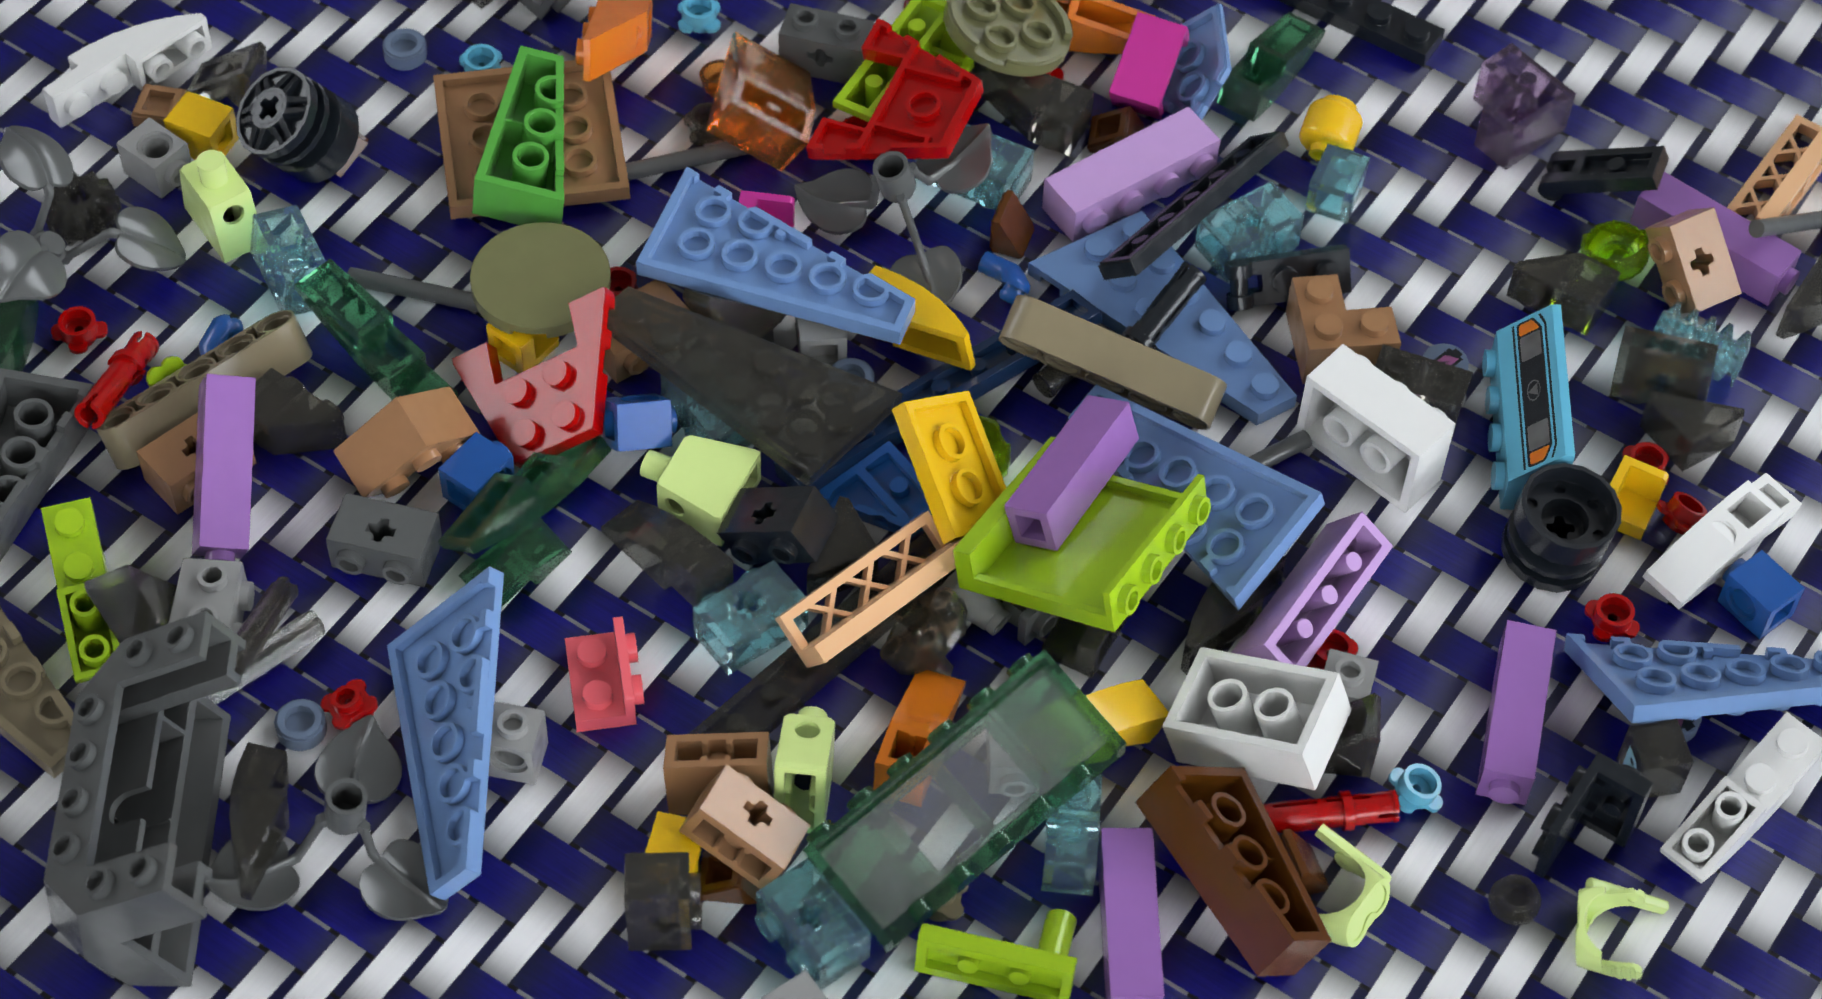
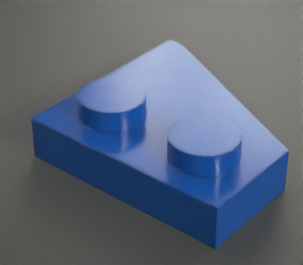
[819,441,932,539]

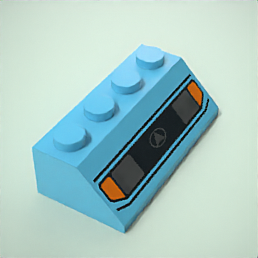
[1482,304,1575,510]

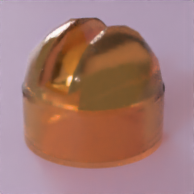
[699,60,736,99]

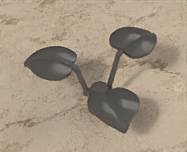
[794,123,992,306]
[0,125,186,303]
[204,715,449,921]

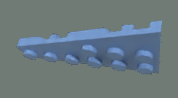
[636,167,916,345]
[1028,211,1297,426]
[1068,384,1325,611]
[387,566,504,901]
[1564,633,1822,725]

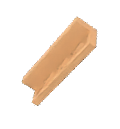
[1727,114,1822,220]
[775,510,962,668]

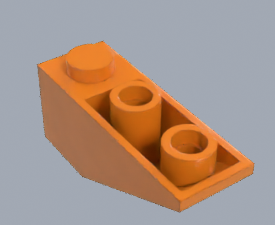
[576,0,653,81]
[873,667,966,808]

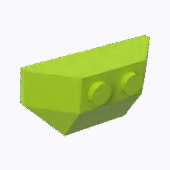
[833,0,974,122]

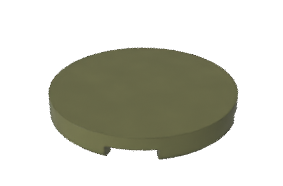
[944,0,1073,77]
[470,222,611,338]

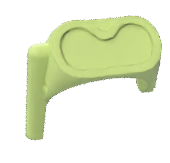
[1315,823,1391,947]
[1575,877,1669,981]

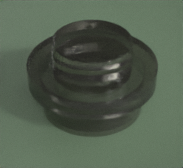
[1488,874,1541,926]

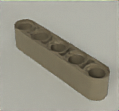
[998,295,1227,430]
[96,310,313,470]

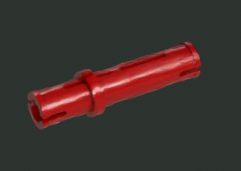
[74,331,159,429]
[1263,790,1400,834]

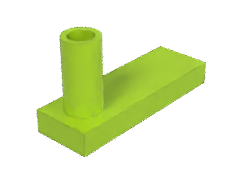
[914,909,1077,999]

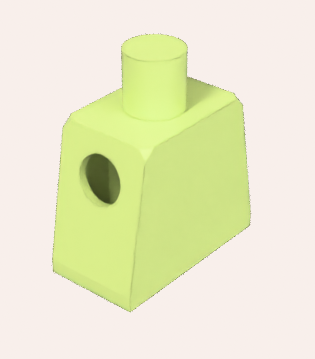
[179,150,265,263]
[640,435,761,547]
[774,706,835,835]

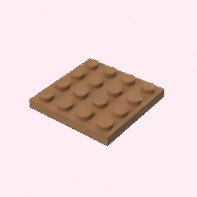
[433,60,630,219]

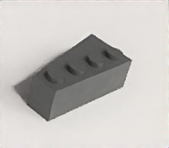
[0,368,96,562]

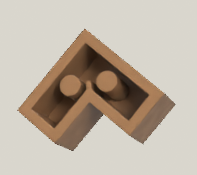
[1286,274,1401,384]
[333,386,480,498]

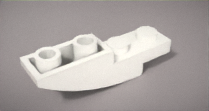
[42,13,213,128]
[1642,473,1802,609]
[1660,712,1822,884]

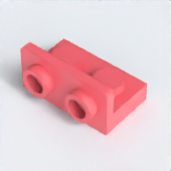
[565,616,645,732]

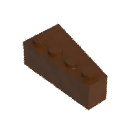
[1135,766,1332,976]

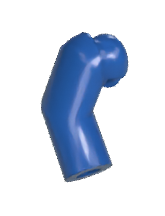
[978,251,1030,305]
[198,314,244,356]

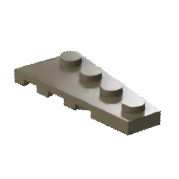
[0,606,74,779]

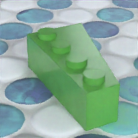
[472,45,564,225]

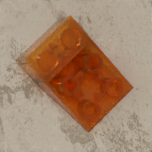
[706,31,816,171]

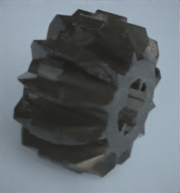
[41,171,121,247]

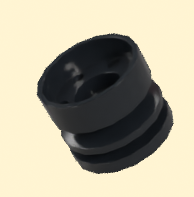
[236,67,359,183]
[1501,463,1622,593]

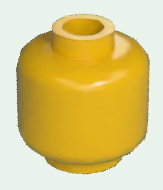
[1299,94,1363,163]

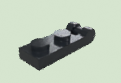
[1538,146,1669,201]
[1224,244,1352,311]

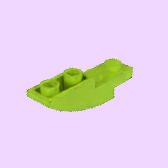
[41,497,122,684]

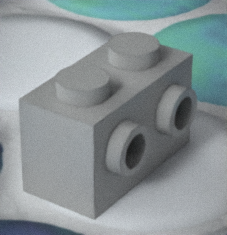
[169,558,255,653]

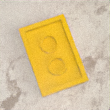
[892,391,1006,545]

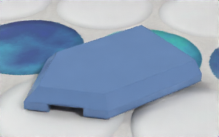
[1162,3,1231,120]

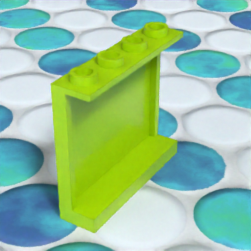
[953,436,1211,632]

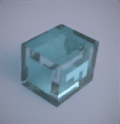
[1305,144,1370,224]

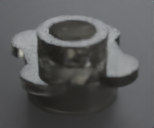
[684,103,732,146]

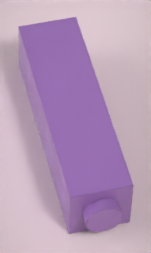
[1629,172,1801,306]
[192,374,256,561]
[1004,395,1139,551]
[1475,620,1557,805]
[1097,828,1164,999]

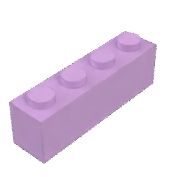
[1042,106,1220,242]
[1231,511,1393,667]

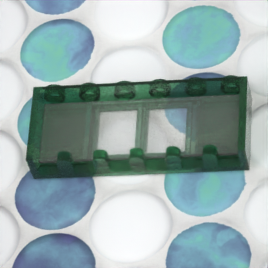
[803,649,1127,954]

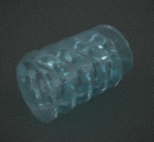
[1646,301,1751,388]

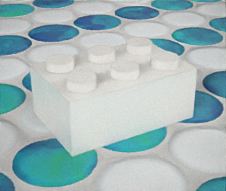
[1295,344,1456,513]
[1162,647,1352,790]

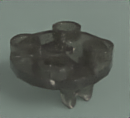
[880,587,968,676]

